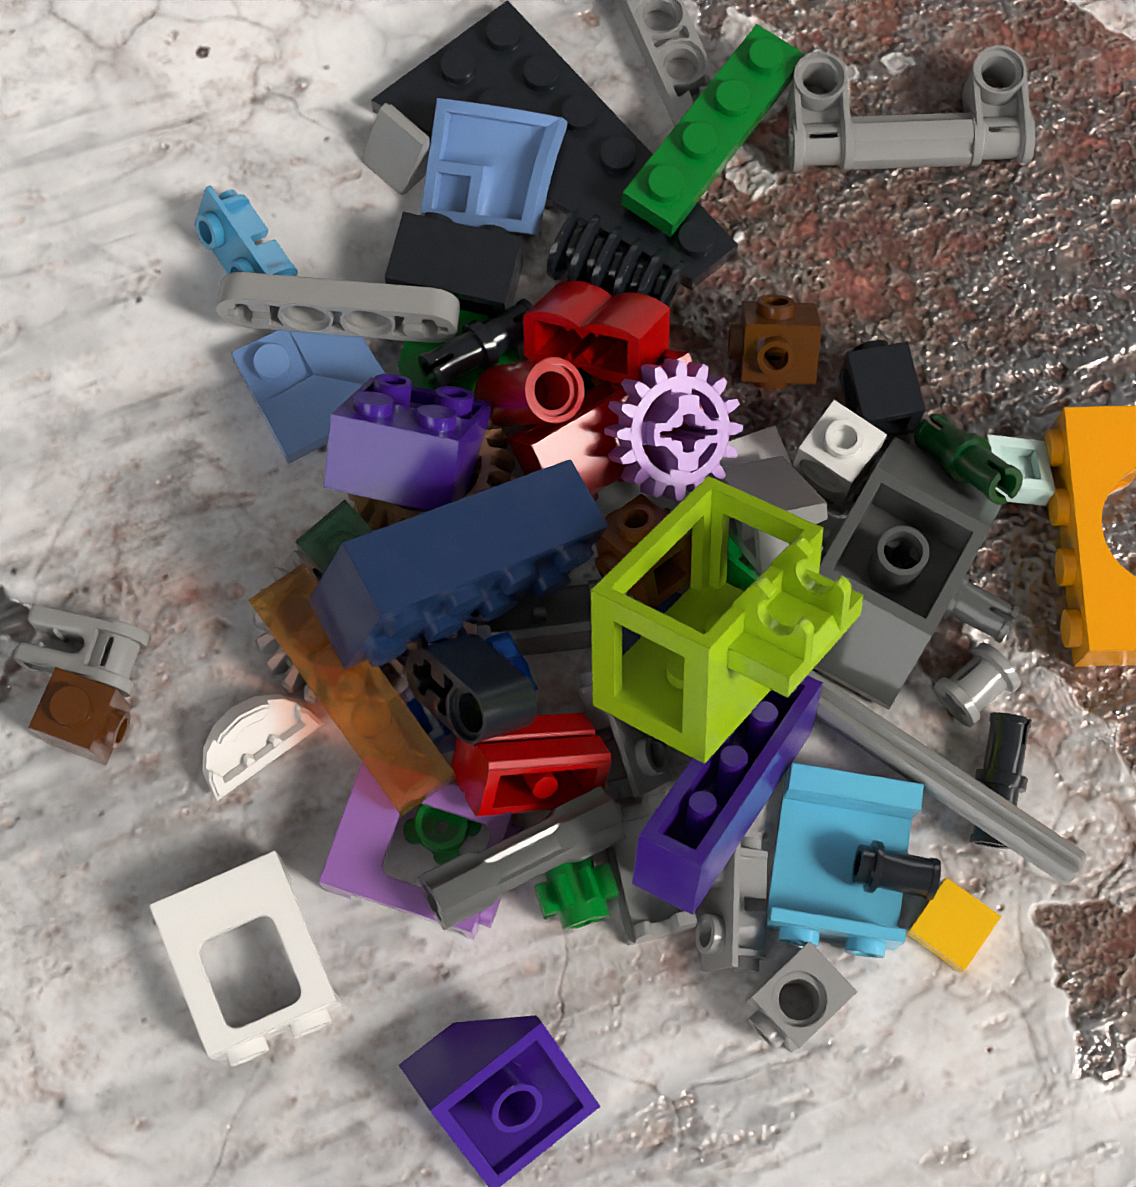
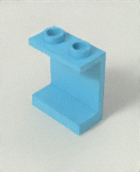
[766,762,924,958]

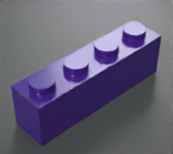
[632,675,823,915]

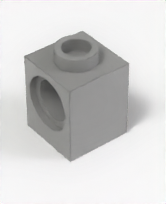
[745,941,858,1053]

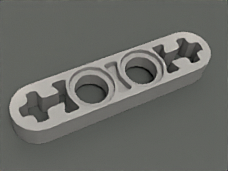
[618,0,716,127]
[216,272,460,343]

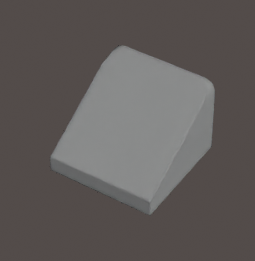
[363,103,430,195]

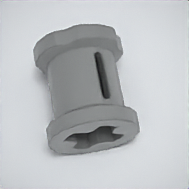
[933,642,1021,728]

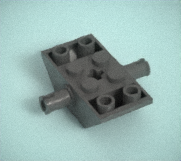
[814,437,1020,710]

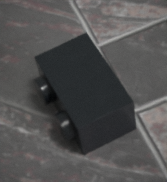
[384,212,523,318]

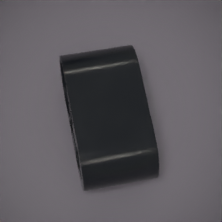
[406,634,537,744]

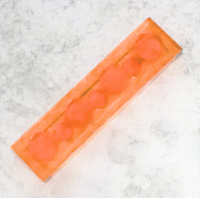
[249,563,456,817]

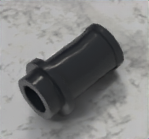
[852,840,941,900]

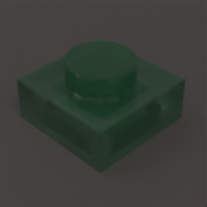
[295,499,374,576]

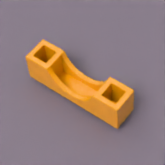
[1043,405,1136,667]

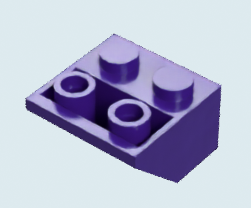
[324,374,492,511]

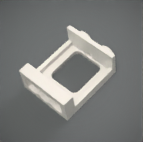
[149,851,343,1067]

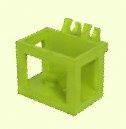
[591,476,863,764]

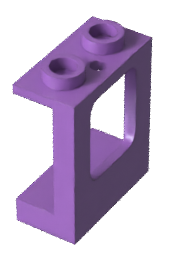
[319,756,524,940]

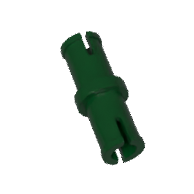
[914,414,1023,505]

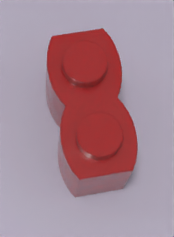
[523,281,670,383]

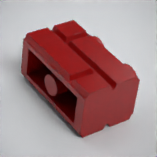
[451,712,612,817]

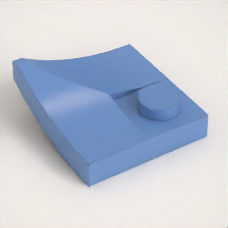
[420,98,568,237]
[231,330,386,464]

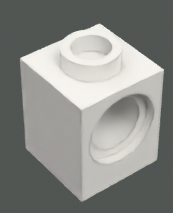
[793,400,887,508]

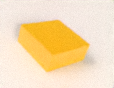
[906,877,1002,973]

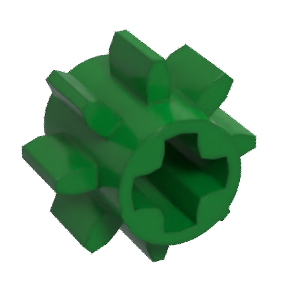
[535,856,619,931]

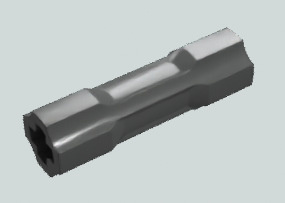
[418,786,626,930]

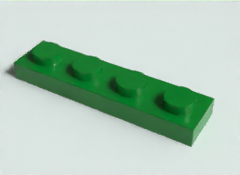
[621,24,806,237]

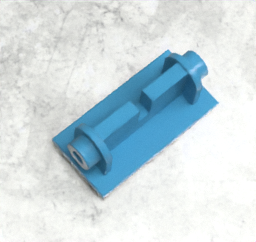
[194,185,298,276]

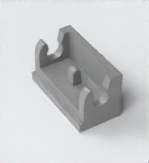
[717,456,828,575]
[606,791,697,946]

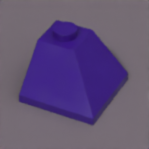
[399,1015,601,1187]

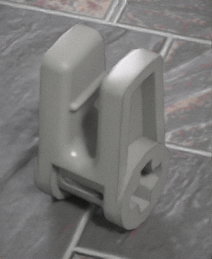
[13,604,151,697]

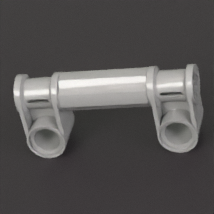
[787,45,1035,173]

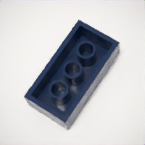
[308,459,609,669]

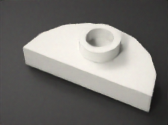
[202,694,324,801]

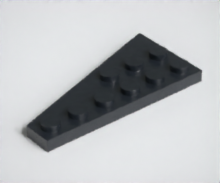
[371,0,738,290]

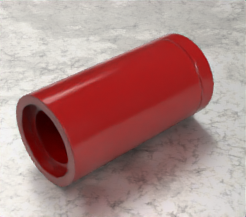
[474,357,584,427]

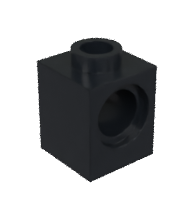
[839,340,926,438]

